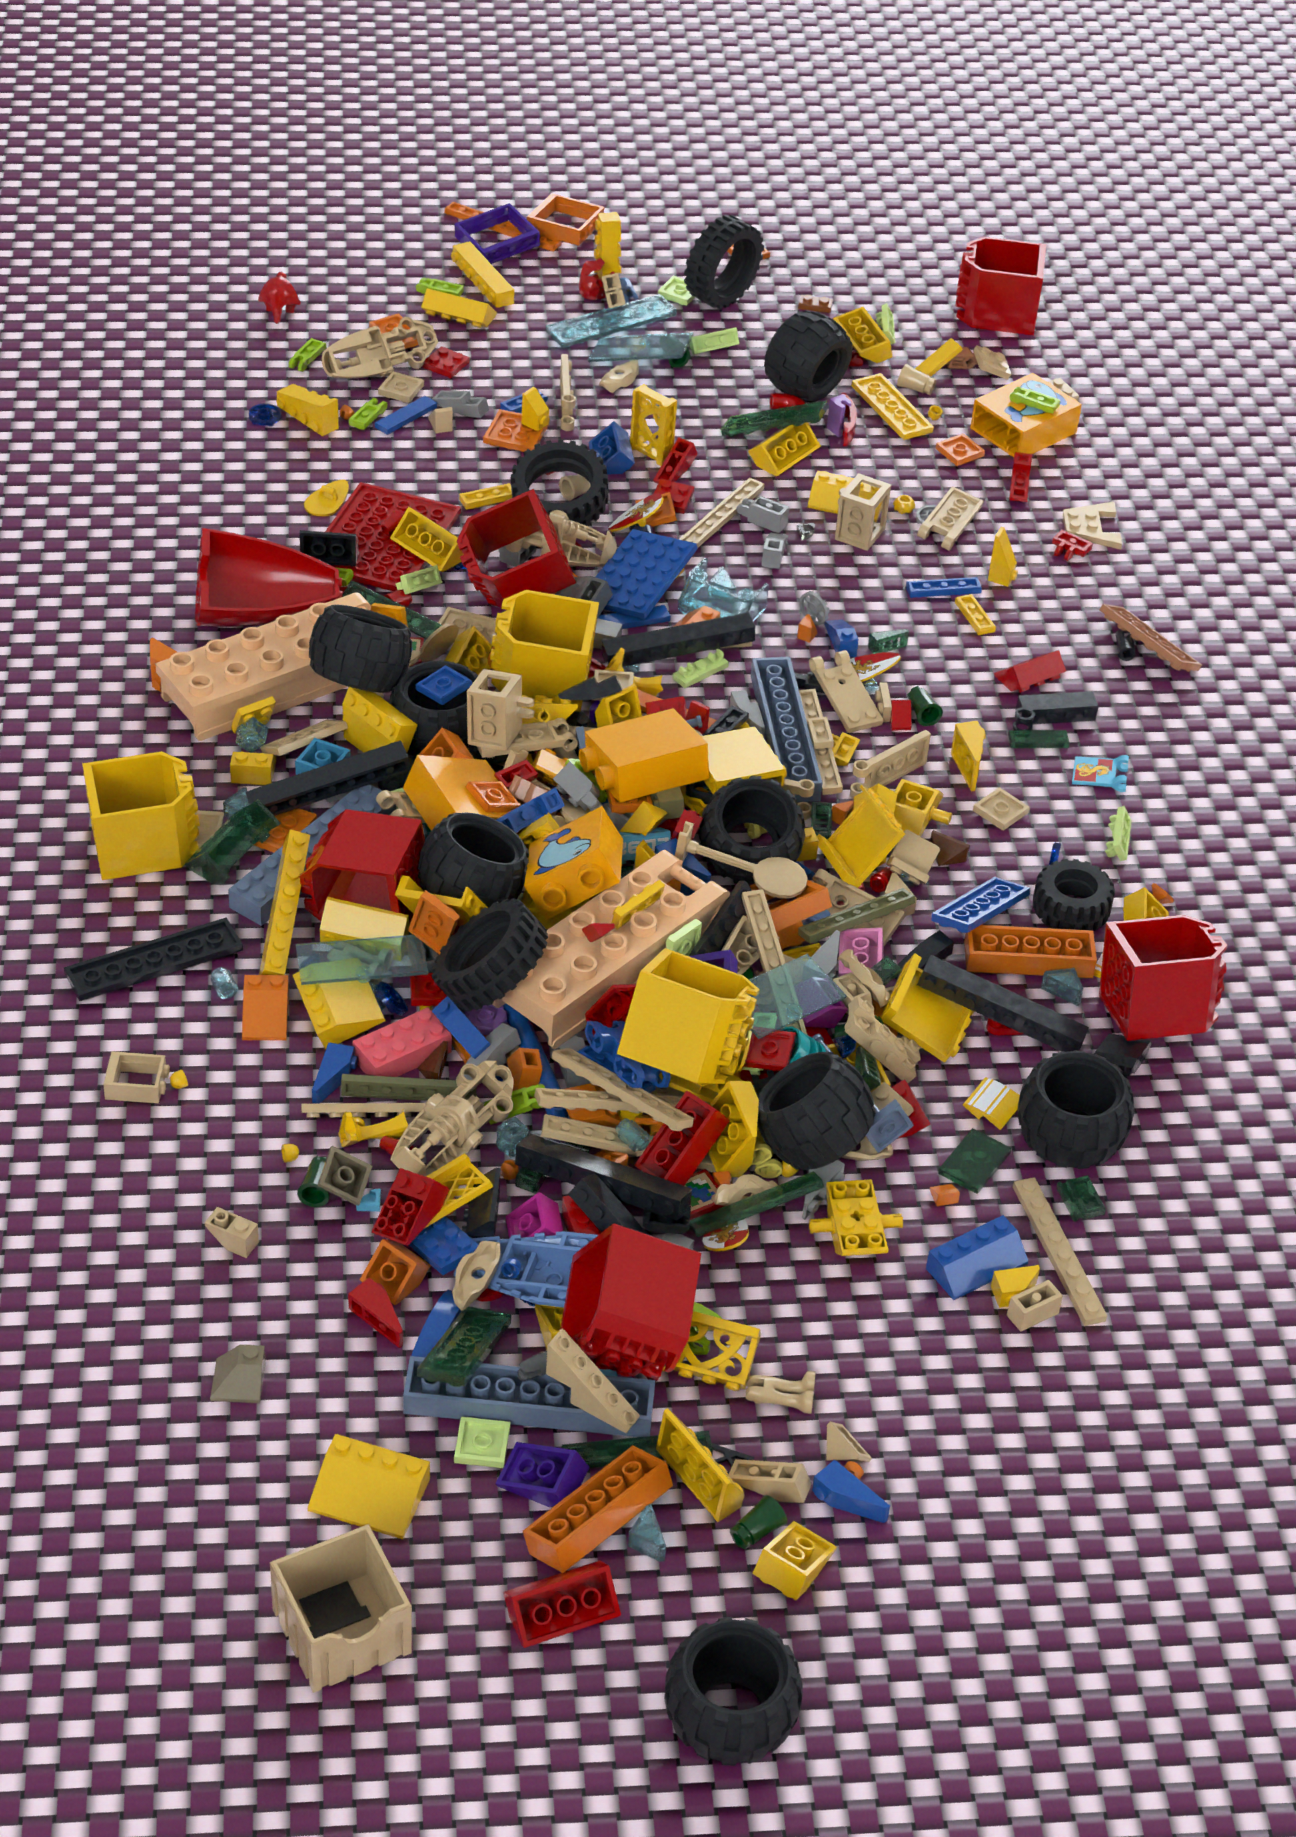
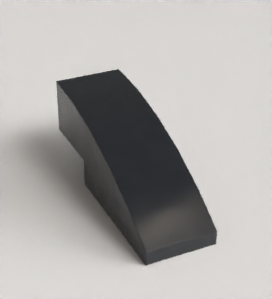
[558,675,623,700]
[891,930,954,980]

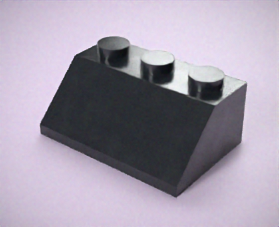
[299,530,359,566]
[462,1168,501,1238]

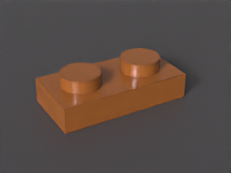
[798,294,833,313]

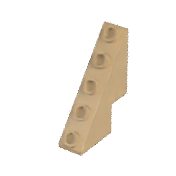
[546,1328,640,1434]

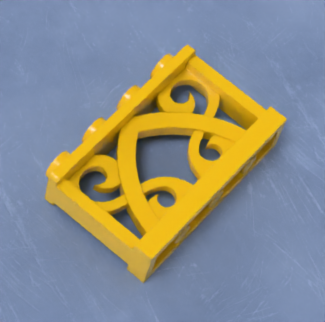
[630,384,677,466]
[663,1311,761,1391]

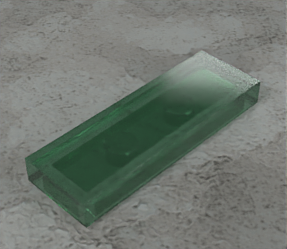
[1008,730,1070,748]

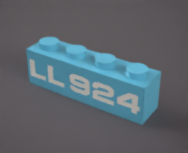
[619,827,671,864]

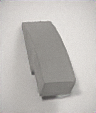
[432,390,489,418]
[730,690,765,738]
[464,1023,521,1080]

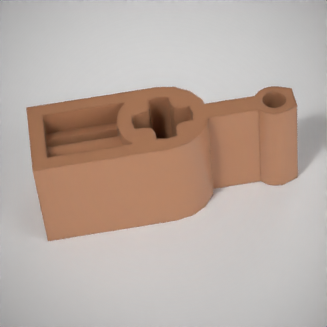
[946,347,978,369]
[509,775,565,816]

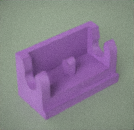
[827,394,851,437]

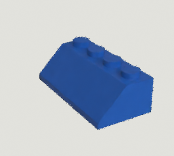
[926,1215,1028,1300]

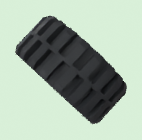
[1032,859,1115,931]

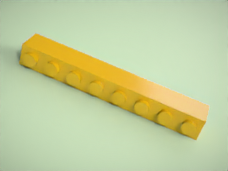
[259,829,310,975]

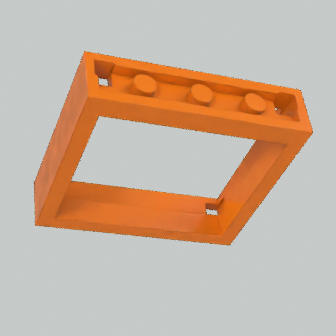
[527,193,604,246]
[746,880,832,932]

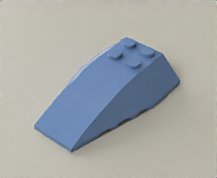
[453,1231,598,1308]

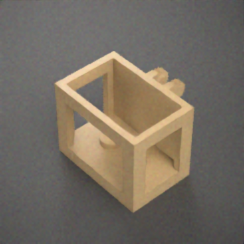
[835,473,891,551]
[467,669,534,751]

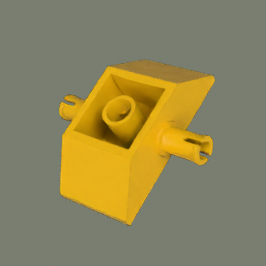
[522,695,578,728]
[893,779,952,837]
[809,1179,903,1256]

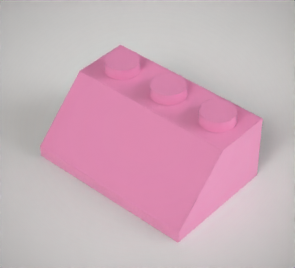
[838,928,884,990]

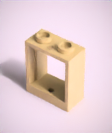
[103,1051,170,1104]

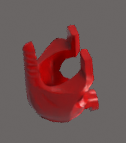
[579,257,615,300]
[258,272,301,324]

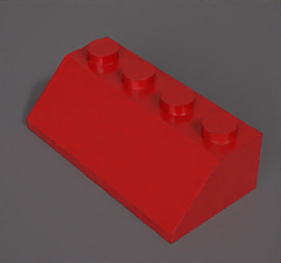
[634,1090,730,1186]
[503,1560,621,1648]

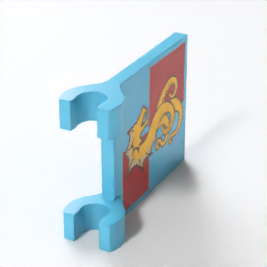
[1072,755,1129,792]

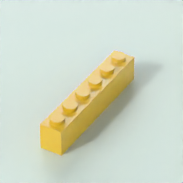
[451,241,514,308]

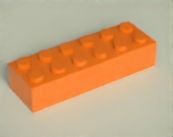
[964,925,1097,978]
[523,1446,673,1573]

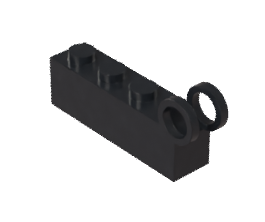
[1013,691,1099,735]
[568,1173,649,1235]

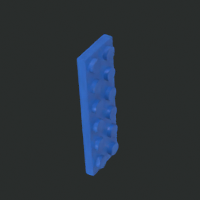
[931,877,1030,933]

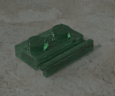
[1056,1175,1106,1222]

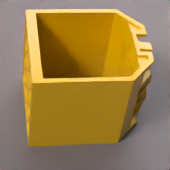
[490,590,599,712]
[82,751,200,880]
[617,948,760,1084]

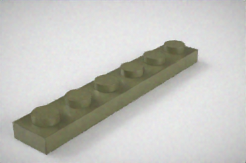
[798,888,915,943]
[341,1074,477,1101]

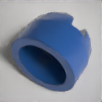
[501,1258,522,1279]

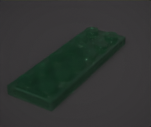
[720,401,829,437]
[417,1306,512,1387]

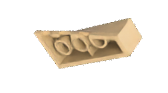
[721,915,780,975]

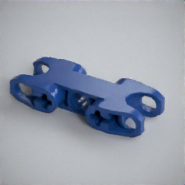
[584,1021,671,1088]

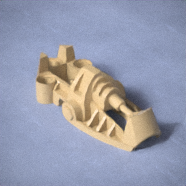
[322,317,438,378]
[505,499,617,567]
[390,1061,514,1177]

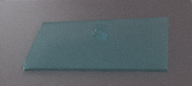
[588,332,693,362]
[296,935,428,985]
[749,954,847,1039]

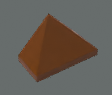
[930,830,970,866]
[417,1041,448,1080]

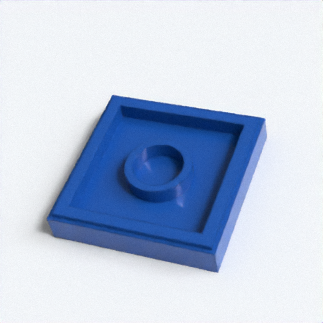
[415,665,472,705]

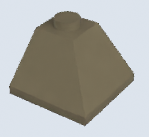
[317,1146,372,1206]
[210,1344,266,1403]

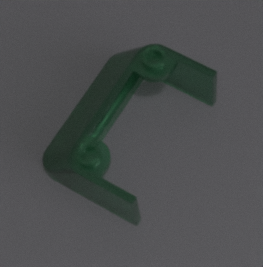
[185,799,281,885]

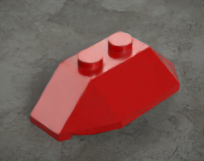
[585,984,636,1037]

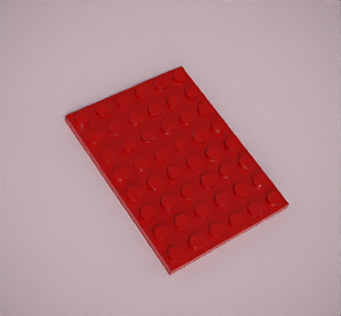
[325,482,461,591]

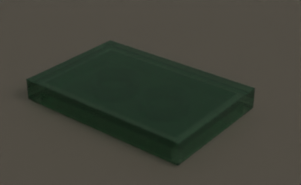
[938,1128,1011,1194]

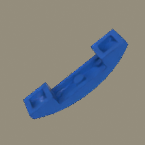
[496,788,565,833]
[411,1289,464,1359]

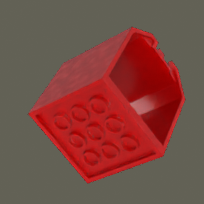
[955,236,1047,336]
[456,489,577,608]
[299,809,425,926]
[1099,915,1227,1041]
[560,1223,702,1382]

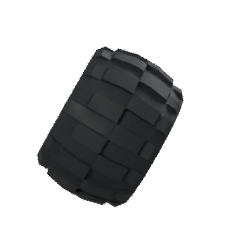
[764,310,852,403]
[309,604,412,693]
[389,661,481,756]
[699,776,805,884]
[418,812,529,908]
[1018,1050,1134,1169]
[757,1052,876,1170]
[664,1617,803,1766]

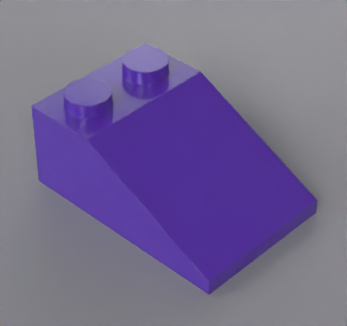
[495,1442,590,1507]

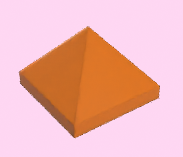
[1151,883,1174,903]

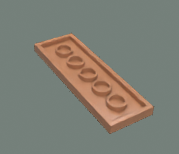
[1099,604,1202,672]

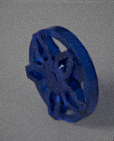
[249,403,282,427]
[375,981,408,1016]

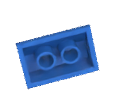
[588,421,635,475]

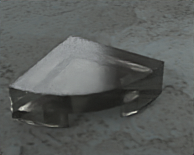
[796,523,815,541]

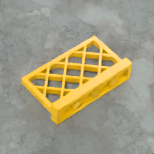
[424,1153,493,1229]

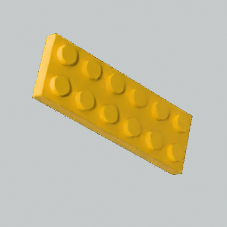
[851,373,934,440]

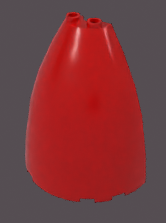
[195,528,342,627]

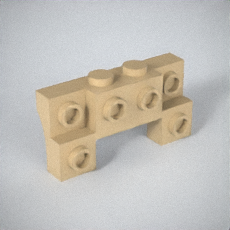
[844,996,921,1083]

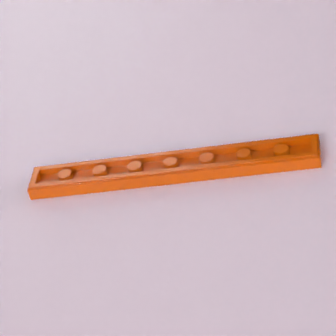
[444,202,562,252]

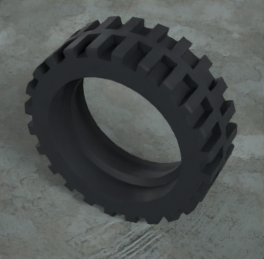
[684,215,764,309]
[511,439,609,527]
[432,899,548,1011]

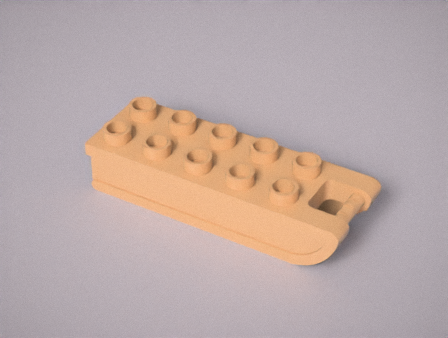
[155,593,371,741]
[492,850,730,1049]

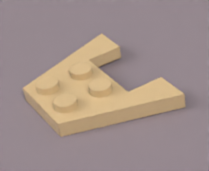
[1062,502,1122,550]

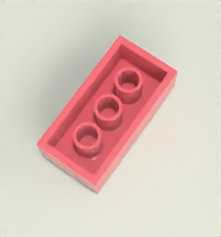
[353,1007,452,1077]

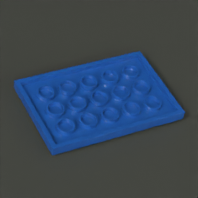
[596,529,698,619]

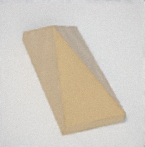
[826,1421,872,1462]

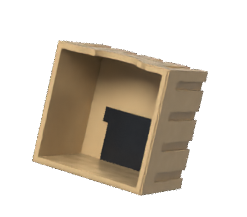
[270,1524,412,1693]

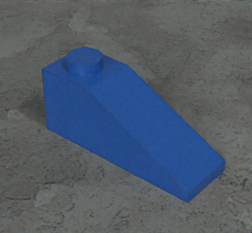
[824,619,859,658]
[432,996,491,1059]
[312,1042,358,1104]
[812,1460,890,1523]

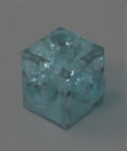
[235,717,268,753]
[496,1116,529,1158]

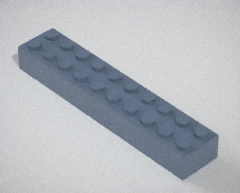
[751,657,823,802]
[228,784,396,926]
[403,1356,655,1438]

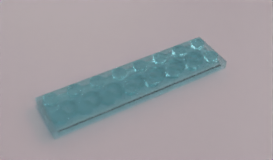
[545,294,677,348]

